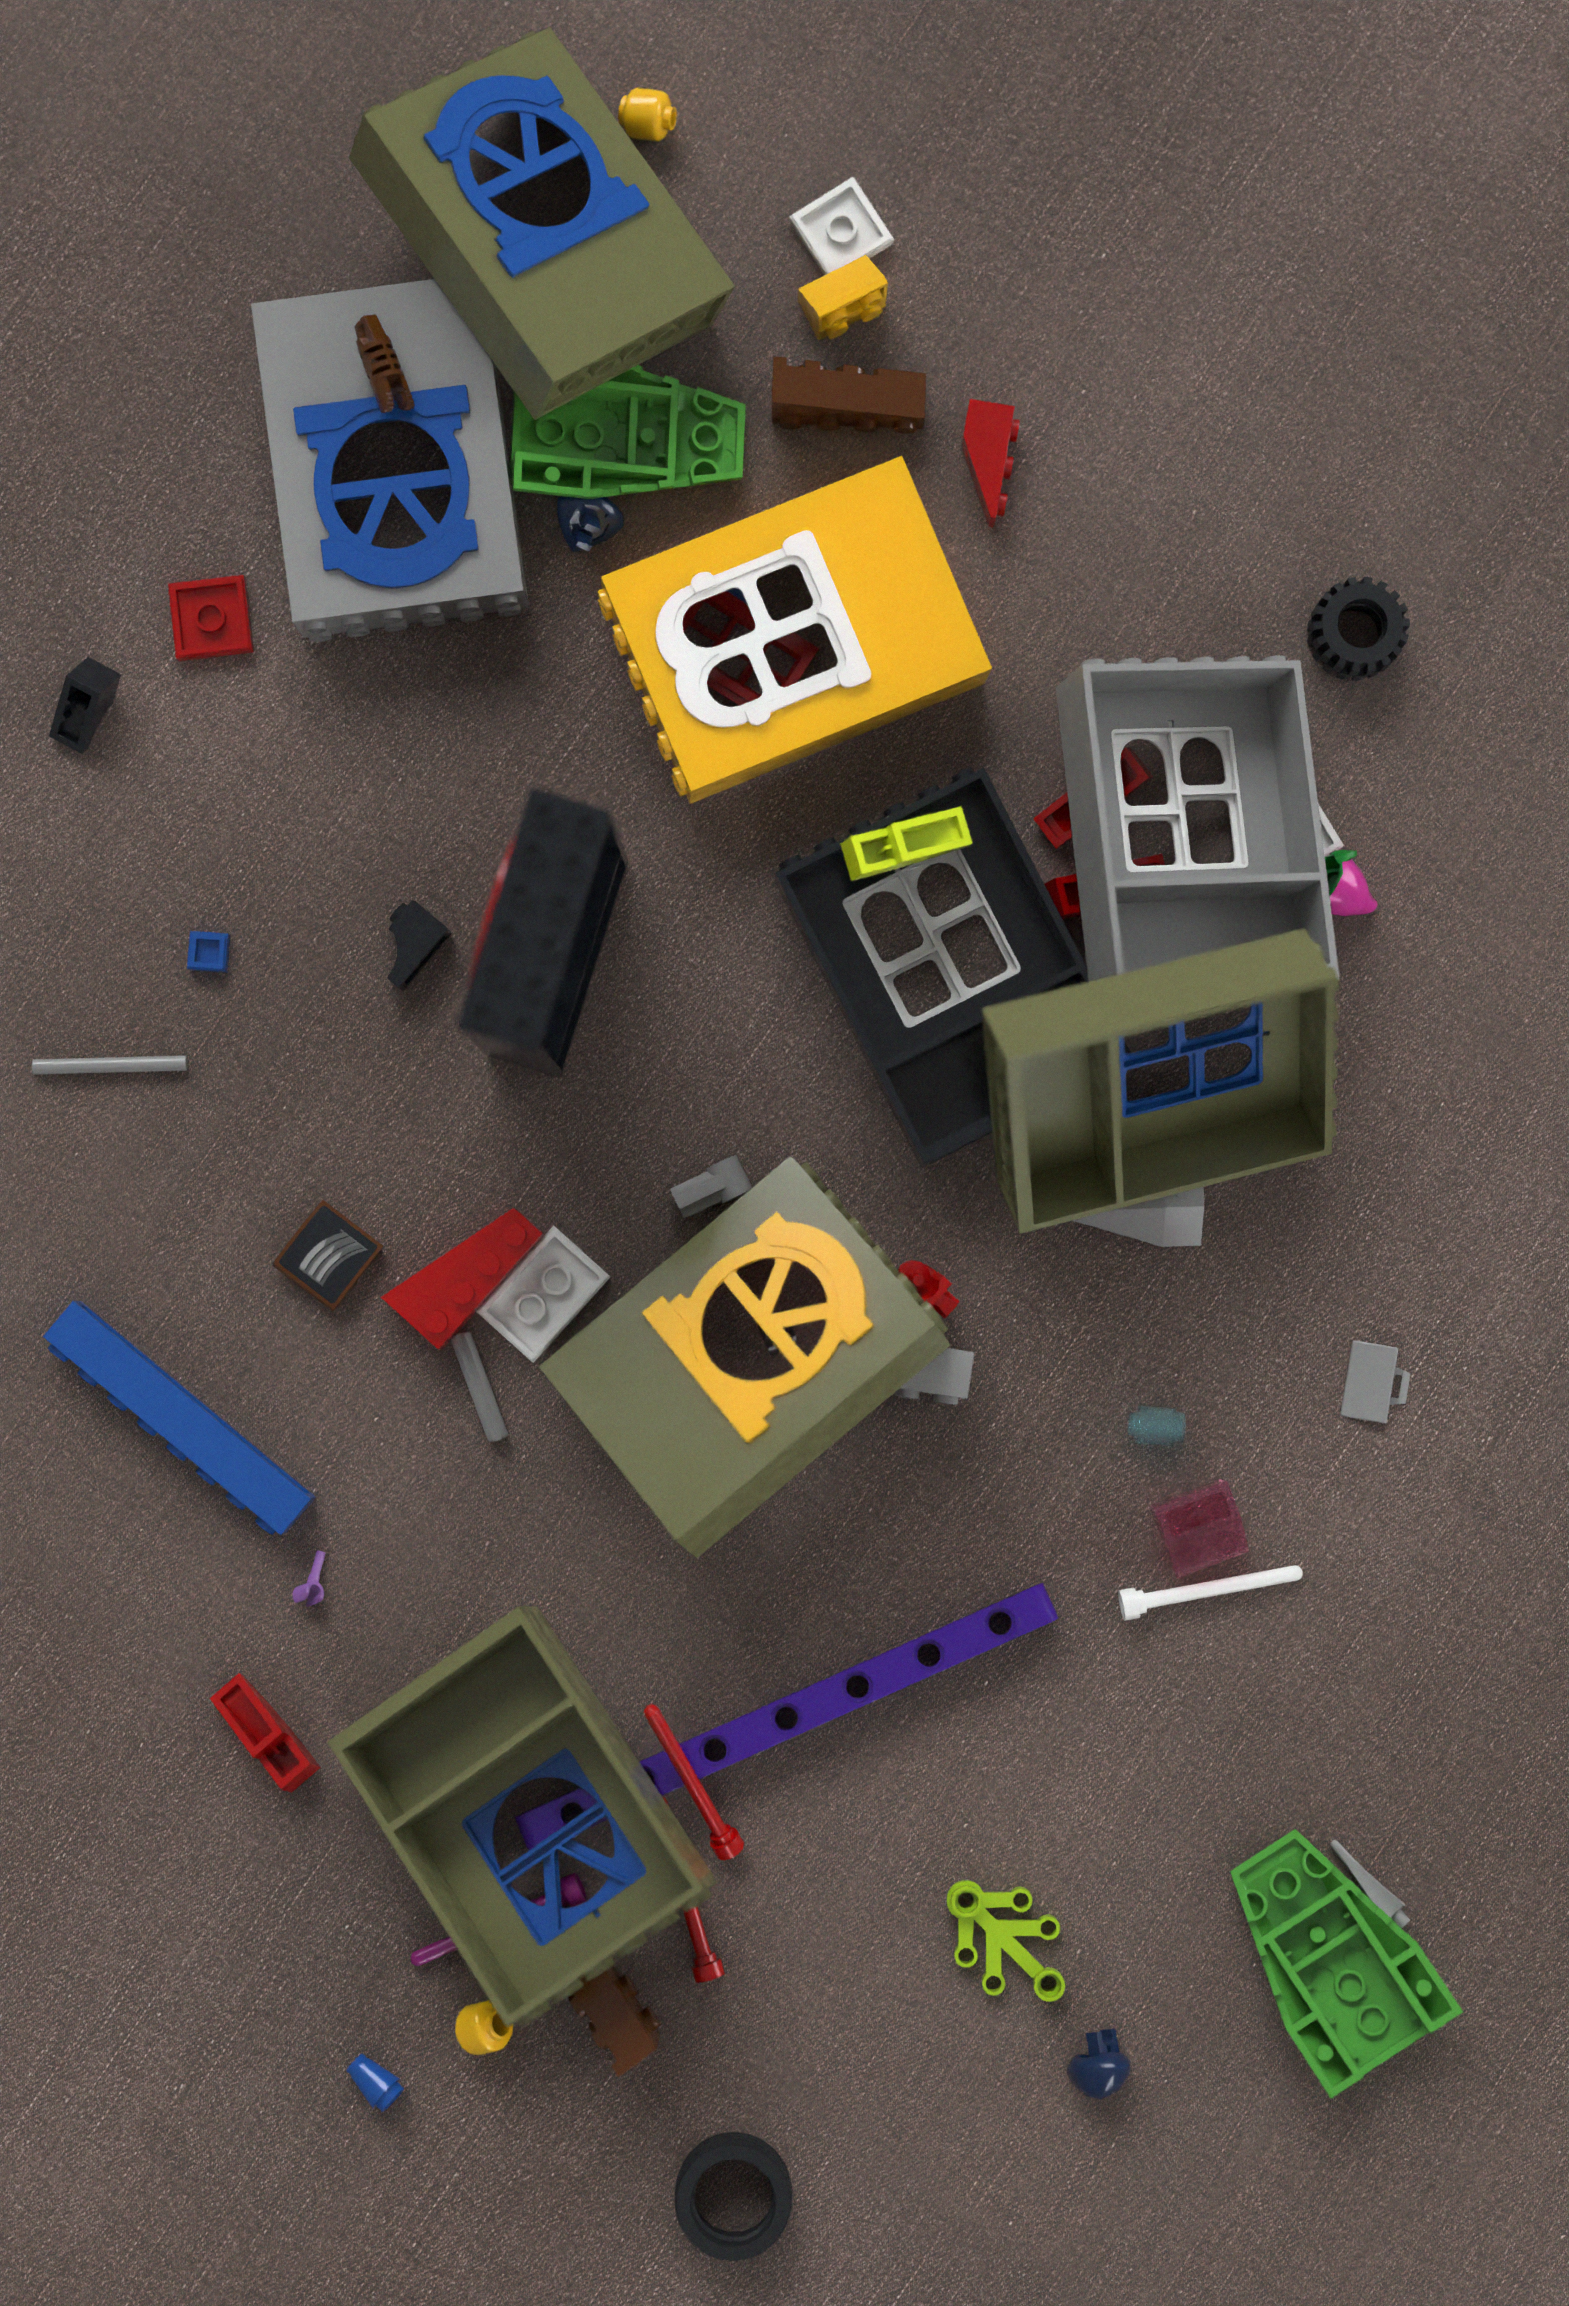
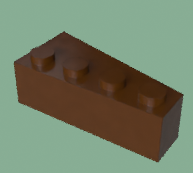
[772,356,926,434]
[565,1906,661,2078]

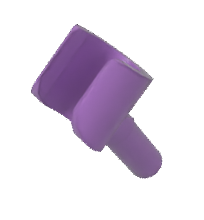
[293,1551,326,1607]

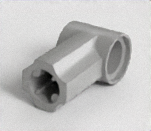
[670,1155,752,1219]

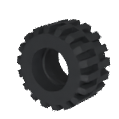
[1307,577,1410,681]

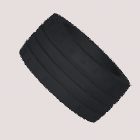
[674,2132,792,2261]

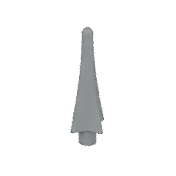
[1330,1840,1410,1928]

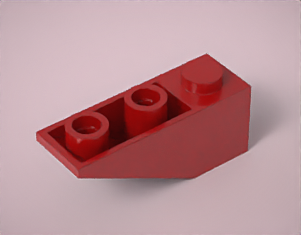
[961,399,1020,527]

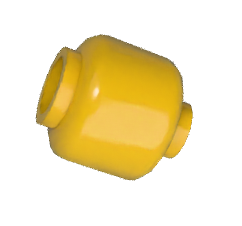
[618,87,677,142]
[455,2000,513,2055]

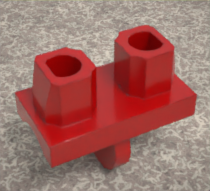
[898,1260,960,1319]

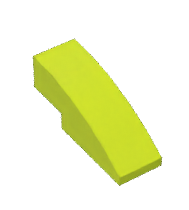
[840,806,973,881]

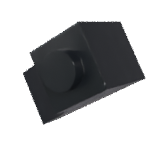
[49,657,121,754]
[387,899,452,991]

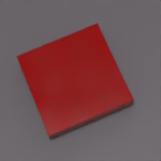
[168,575,254,661]

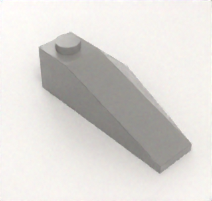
[1072,1187,1204,1247]

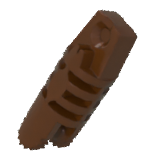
[354,314,415,413]

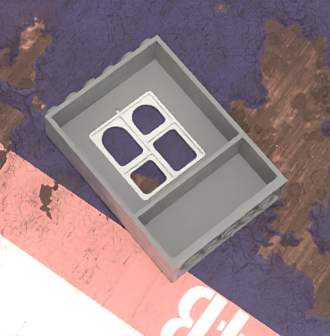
[1056,655,1340,982]

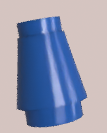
[346,2053,404,2112]

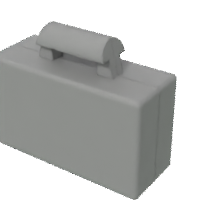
[1340,1340,1411,1423]

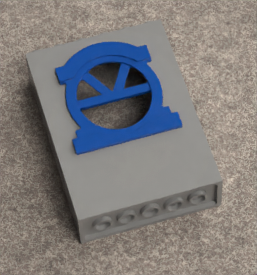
[251,279,529,642]

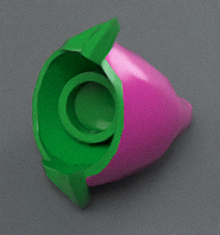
[1325,850,1378,916]

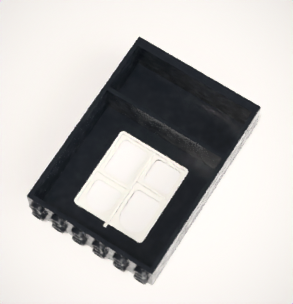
[775,767,1131,1169]

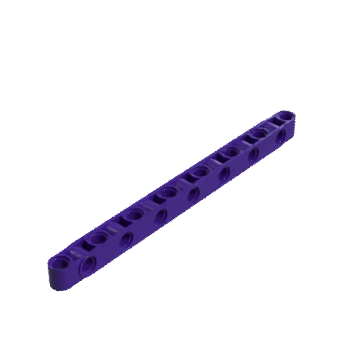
[514,1583,1059,1851]

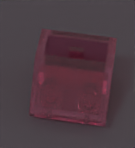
[1149,1479,1249,1578]

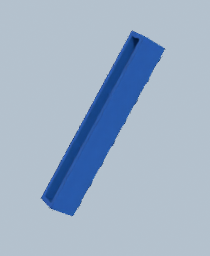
[43,1301,316,1535]

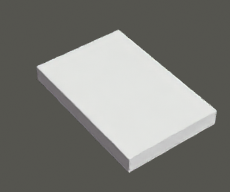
[476,1225,611,1363]

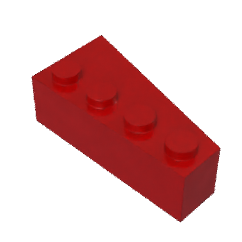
[381,1208,545,1349]

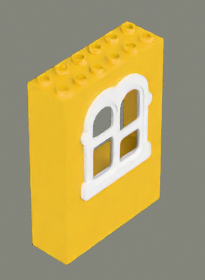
[597,456,992,804]

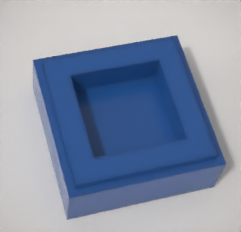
[187,931,230,973]

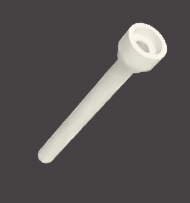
[1118,1565,1303,1621]

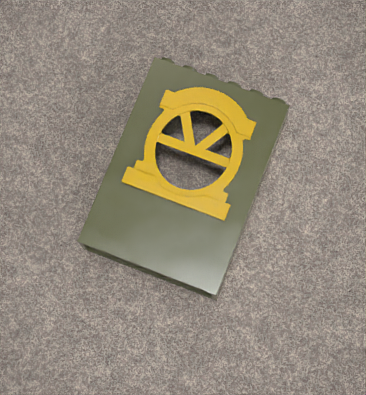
[538,1156,950,1558]

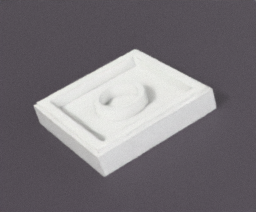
[789,177,894,275]

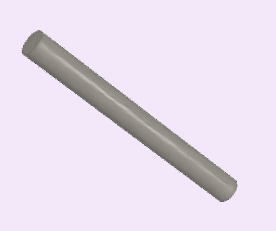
[32,1055,188,1075]

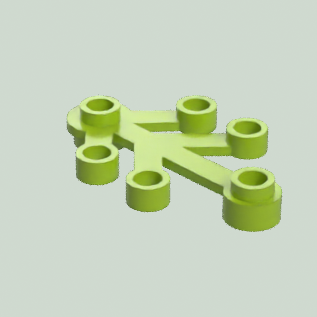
[946,1880,1065,2002]

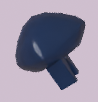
[557,496,624,552]
[1067,2028,1131,2100]

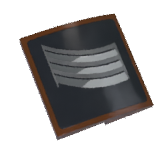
[272,1200,384,1312]

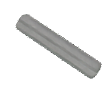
[451,1331,508,1442]

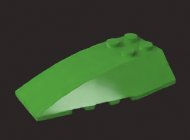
[509,365,746,499]
[1230,1829,1463,2098]

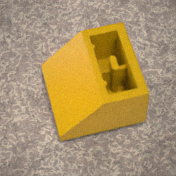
[798,255,888,340]

